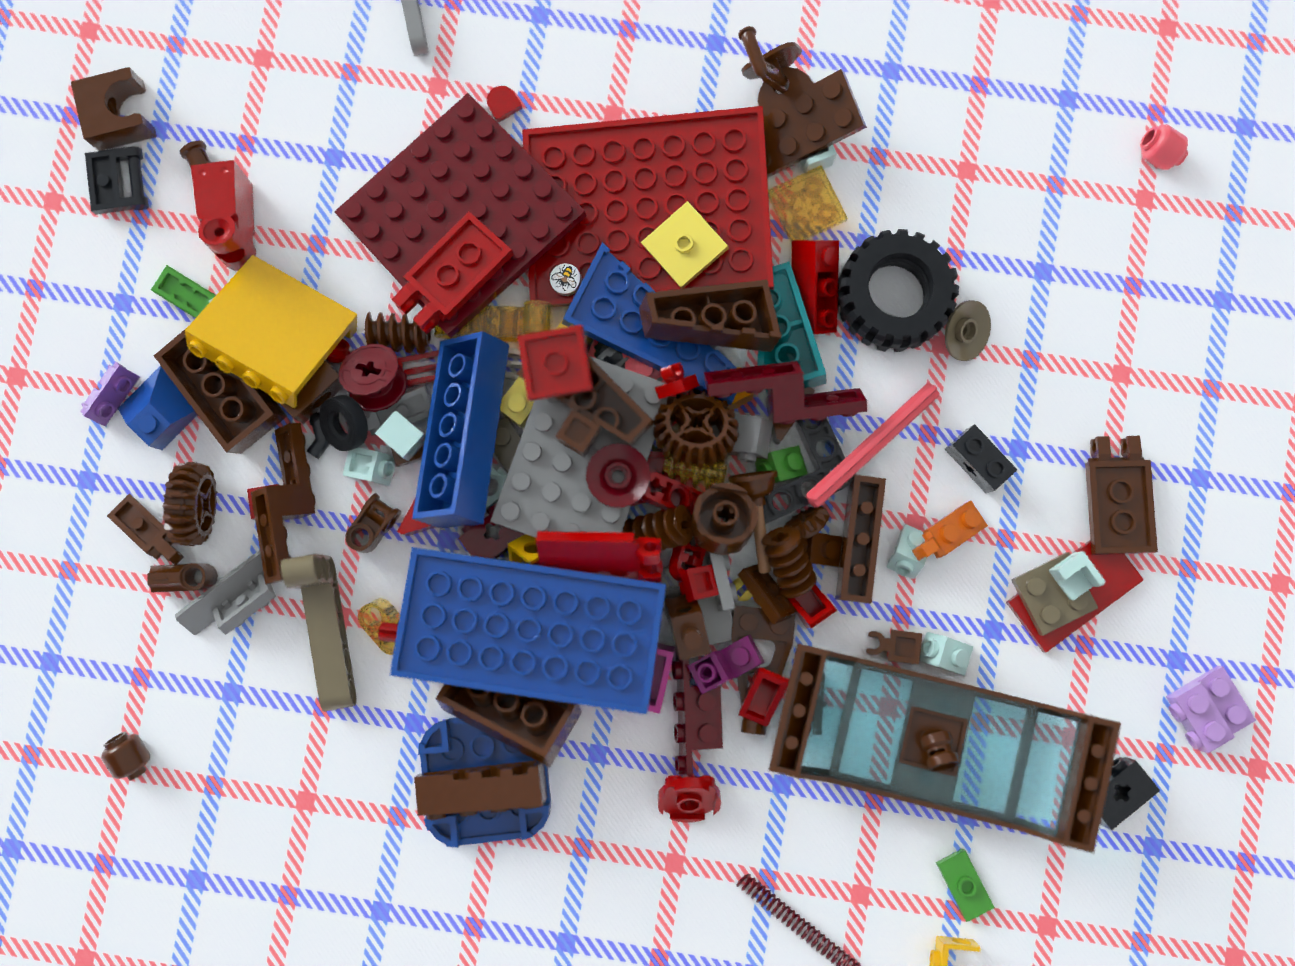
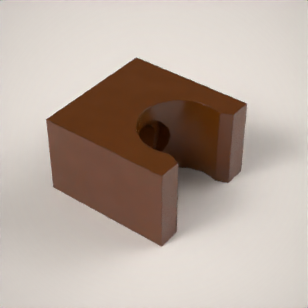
[70,67,157,151]
[281,360,343,424]

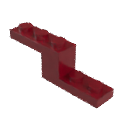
[704,361,867,425]

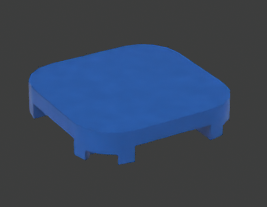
[418,717,551,848]

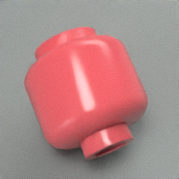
[1140,124,1188,170]

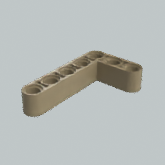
[281,554,357,712]

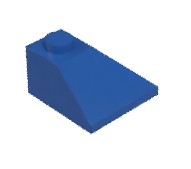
[118,366,197,451]

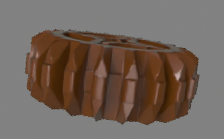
[653,389,739,470]
[162,462,218,546]

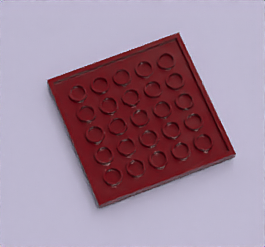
[334,93,587,339]

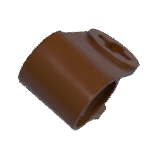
[345,493,401,553]

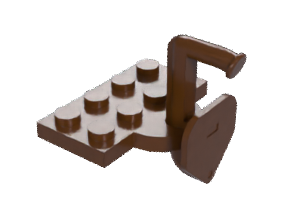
[738,26,867,178]

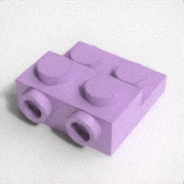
[1166,665,1256,753]

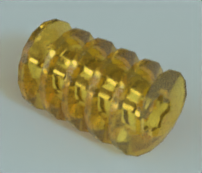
[662,456,728,490]

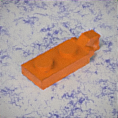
[912,500,988,561]

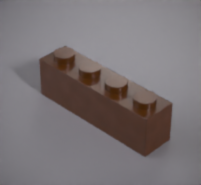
[835,475,886,604]

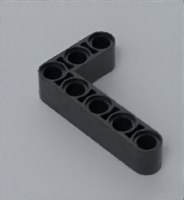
[720,418,852,525]

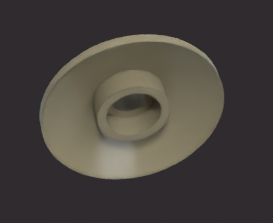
[945,300,991,361]

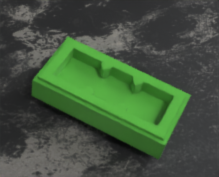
[150,265,216,318]
[935,848,995,922]

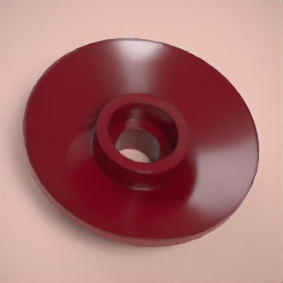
[586,443,650,508]

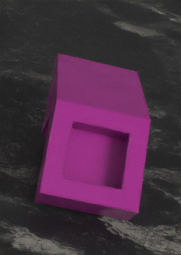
[688,635,765,694]

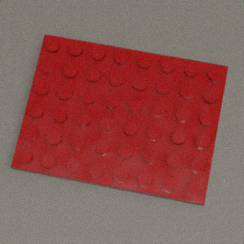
[522,106,774,309]

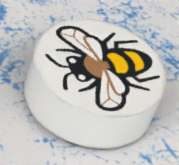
[550,263,582,296]

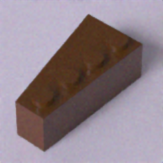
[639,280,782,352]
[414,760,548,820]

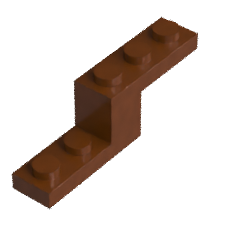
[251,423,316,584]

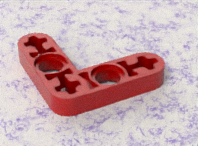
[641,472,706,581]

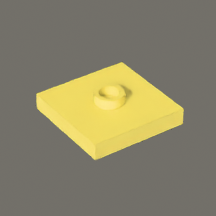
[641,201,729,289]

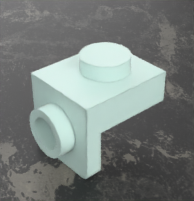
[886,524,927,579]
[920,632,974,676]

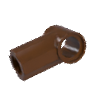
[147,563,218,593]

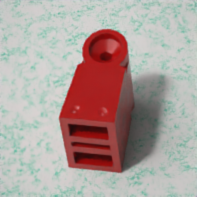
[190,160,256,271]

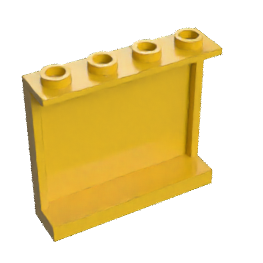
[185,255,358,408]

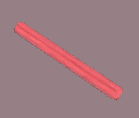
[806,383,940,508]

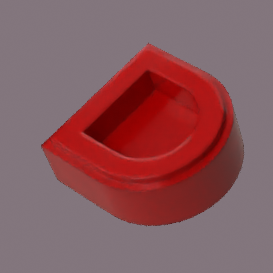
[486,85,523,123]

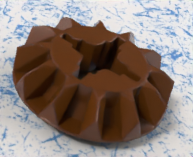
[784,506,830,540]

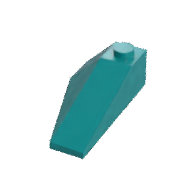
[757,261,827,394]

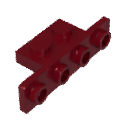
[672,654,723,778]

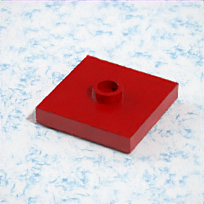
[517,325,594,402]

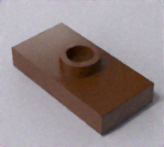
[737,564,797,625]

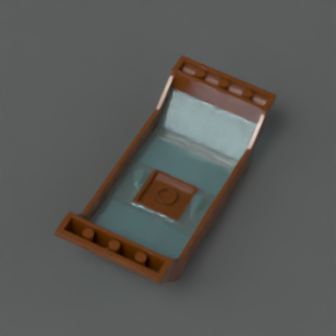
[768,643,1121,854]

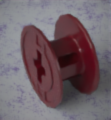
[338,344,408,412]

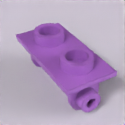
[80,361,140,426]

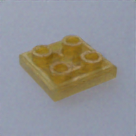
[768,165,848,245]

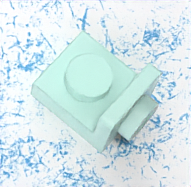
[343,447,395,486]

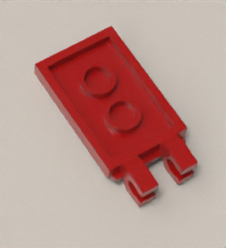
[391,212,514,334]
[536,531,663,583]

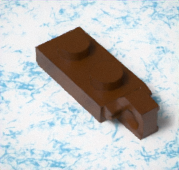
[107,494,184,565]

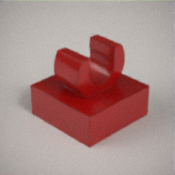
[655,362,699,400]
[679,564,719,602]

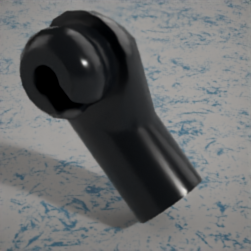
[306,412,330,459]

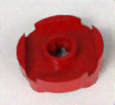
[657,775,721,823]

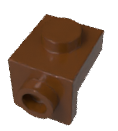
[802,533,842,567]

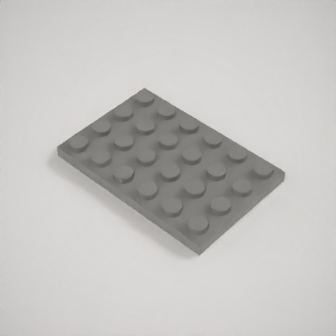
[490,357,668,538]

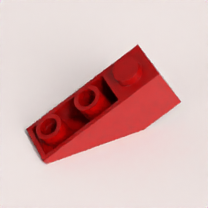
[791,240,839,334]

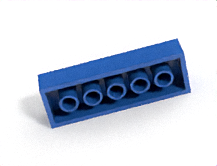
[412,331,510,528]

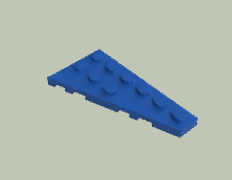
[562,242,737,405]

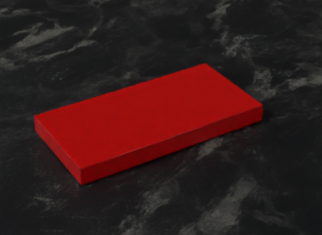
[1006,540,1144,653]

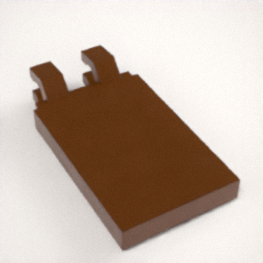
[1085,435,1158,555]

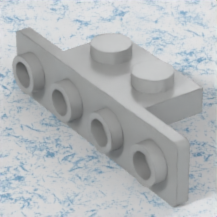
[685,537,738,645]
[175,550,292,635]

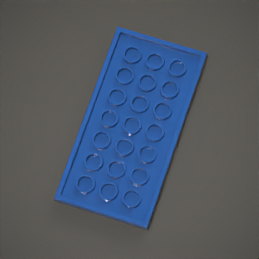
[389,547,666,715]

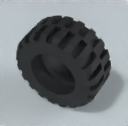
[838,229,959,352]

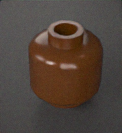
[101,731,151,781]

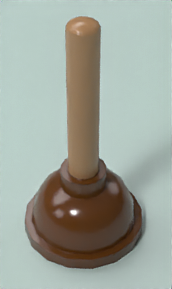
[728,470,778,574]

